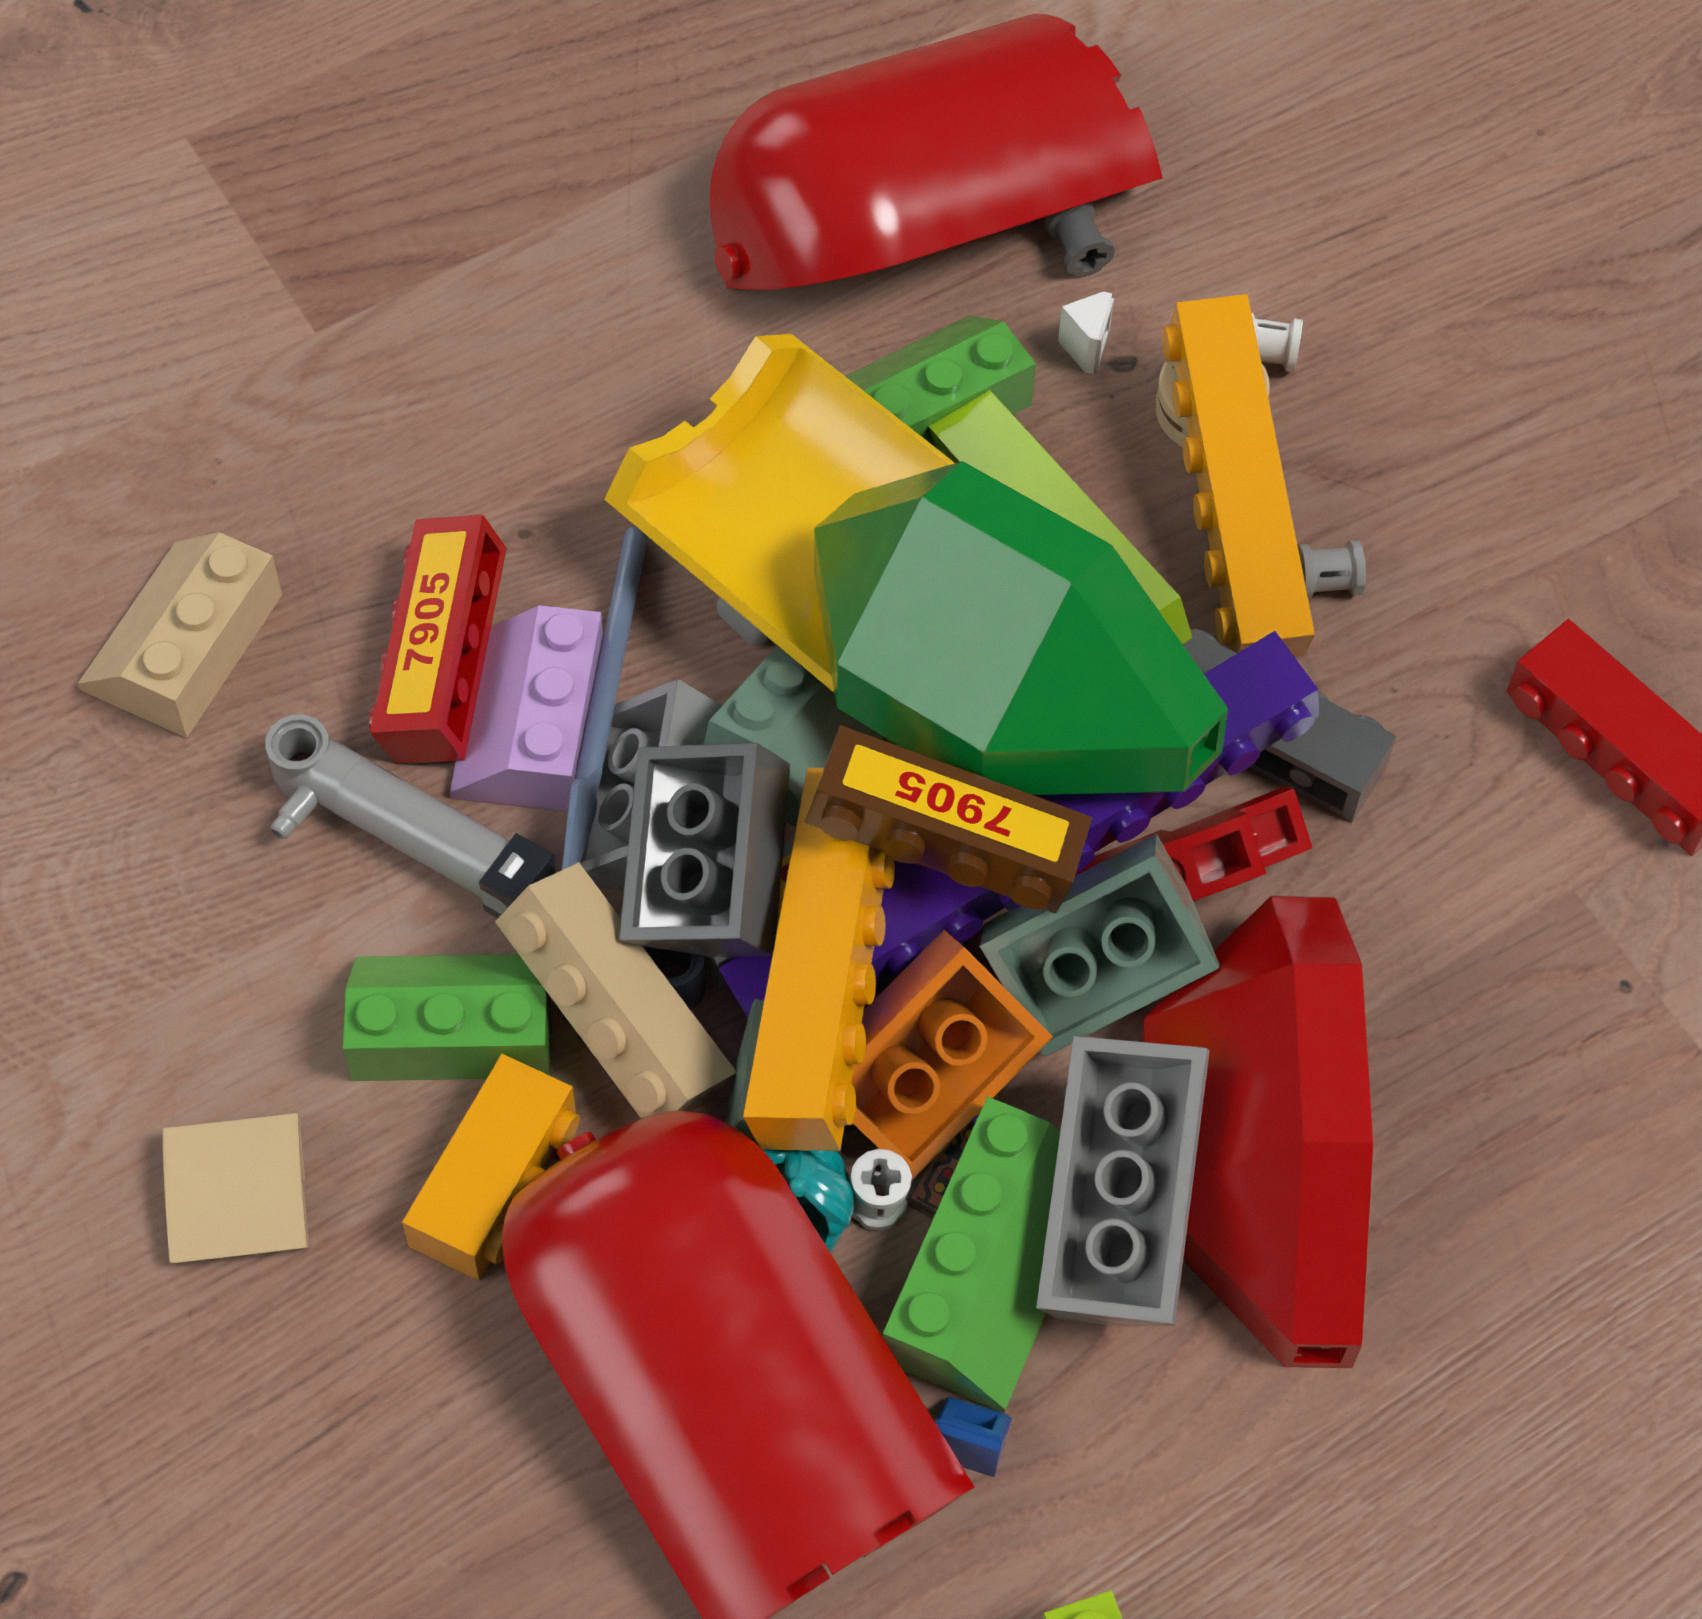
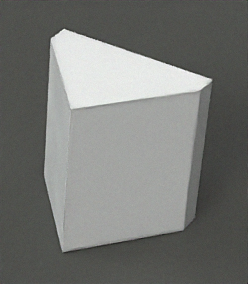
[1058,291,1114,375]

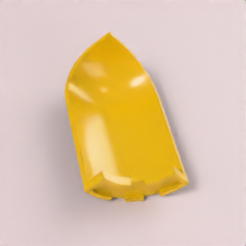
[604,334,954,692]

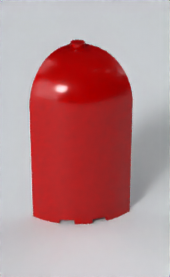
[709,14,1163,290]
[502,1111,975,1619]

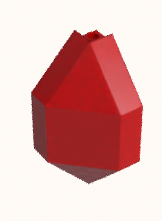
[1139,896,1373,1368]

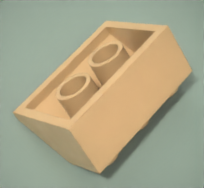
[78,532,282,738]

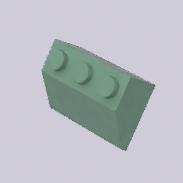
[704,645,887,827]
[980,834,1219,1057]

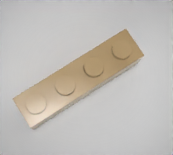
[495,862,737,1118]

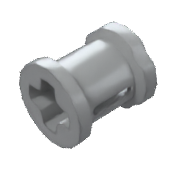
[1297,540,1366,598]

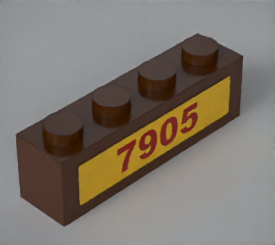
[805,725,1093,914]

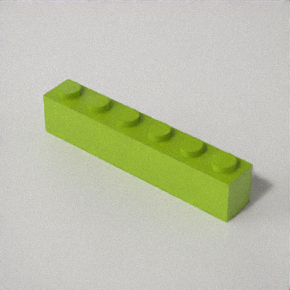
[928,390,1192,644]

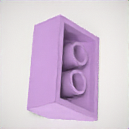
[450,605,603,812]

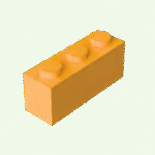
[402,1054,580,1281]

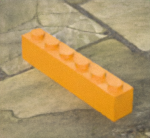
[1162,294,1315,657]
[743,768,895,1151]

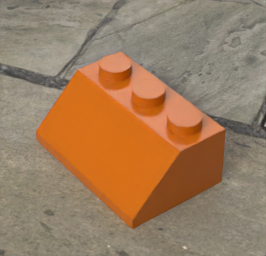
[851,930,1053,1180]

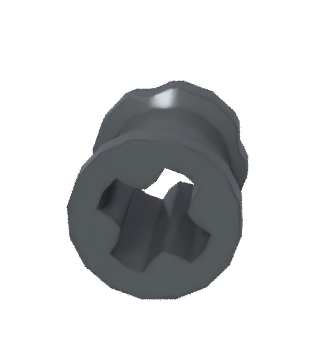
[1045,202,1115,277]

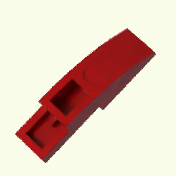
[1075,786,1313,901]

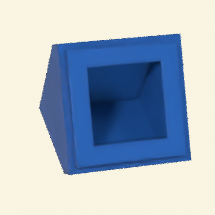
[935,1397,1012,1477]

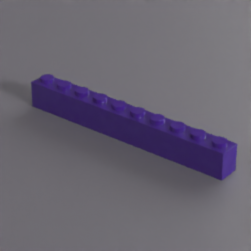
[719,631,1319,1019]

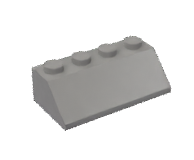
[1036,1036,1210,1327]

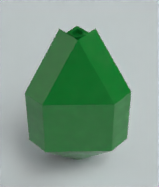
[814,461,1228,795]

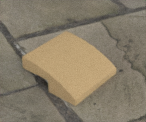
[163,1113,309,1264]

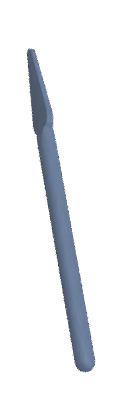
[562,525,648,870]

